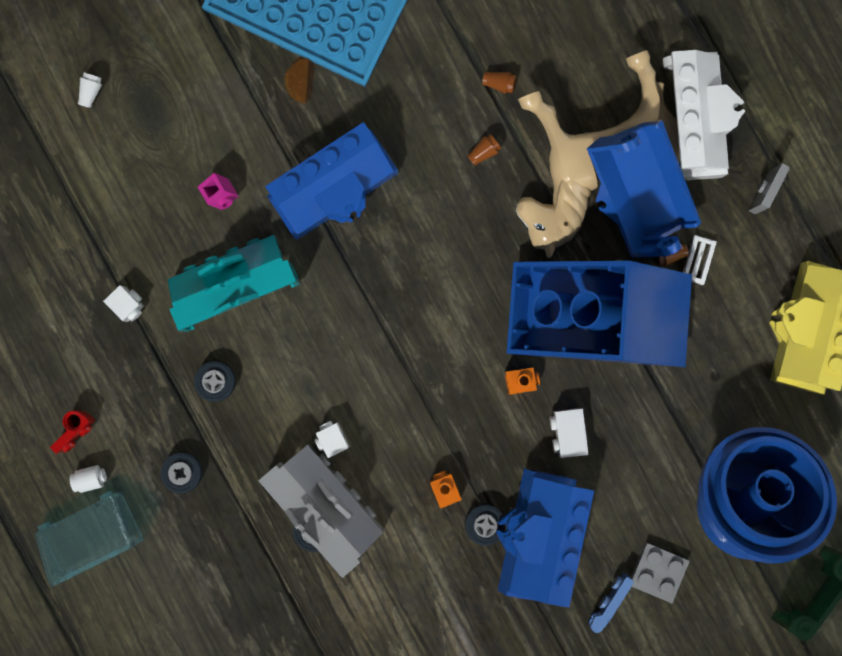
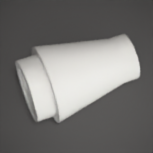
[78,73,102,108]

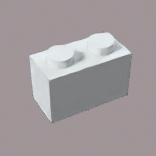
[550,408,588,458]

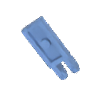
[588,572,634,633]

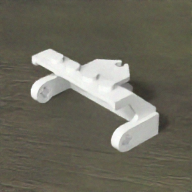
[663,50,745,181]

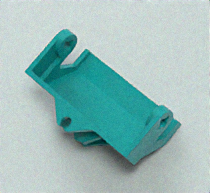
[167,235,300,332]

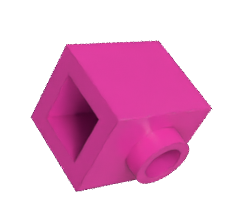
[197,173,239,210]

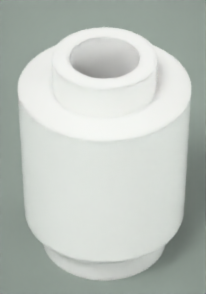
[70,465,107,493]

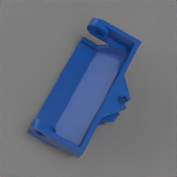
[587,120,701,257]
[265,122,398,240]
[496,468,594,607]

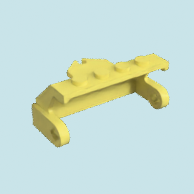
[769,261,842,395]

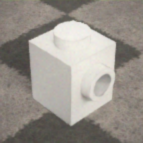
[103,285,144,322]
[315,421,350,458]

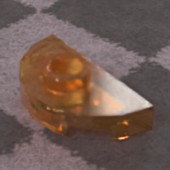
[284,58,309,105]

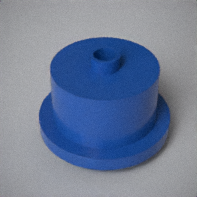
[697,427,837,564]

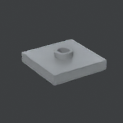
[748,163,789,214]

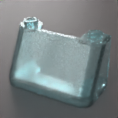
[34,490,144,587]

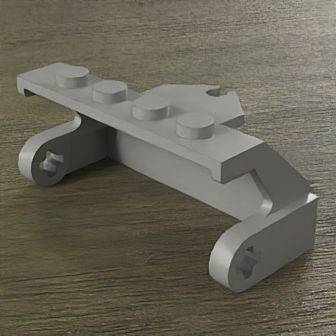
[259,444,384,578]

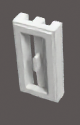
[683,235,717,285]

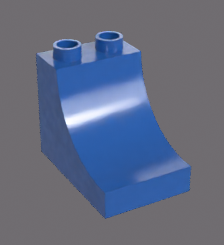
[507,261,692,367]

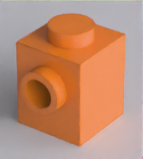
[505,368,540,395]
[430,471,462,509]

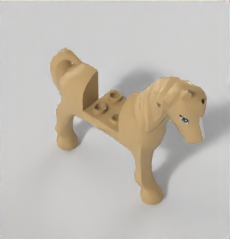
[516,50,681,258]

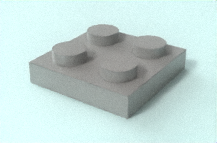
[631,542,690,603]

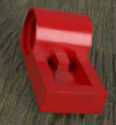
[50,410,95,454]

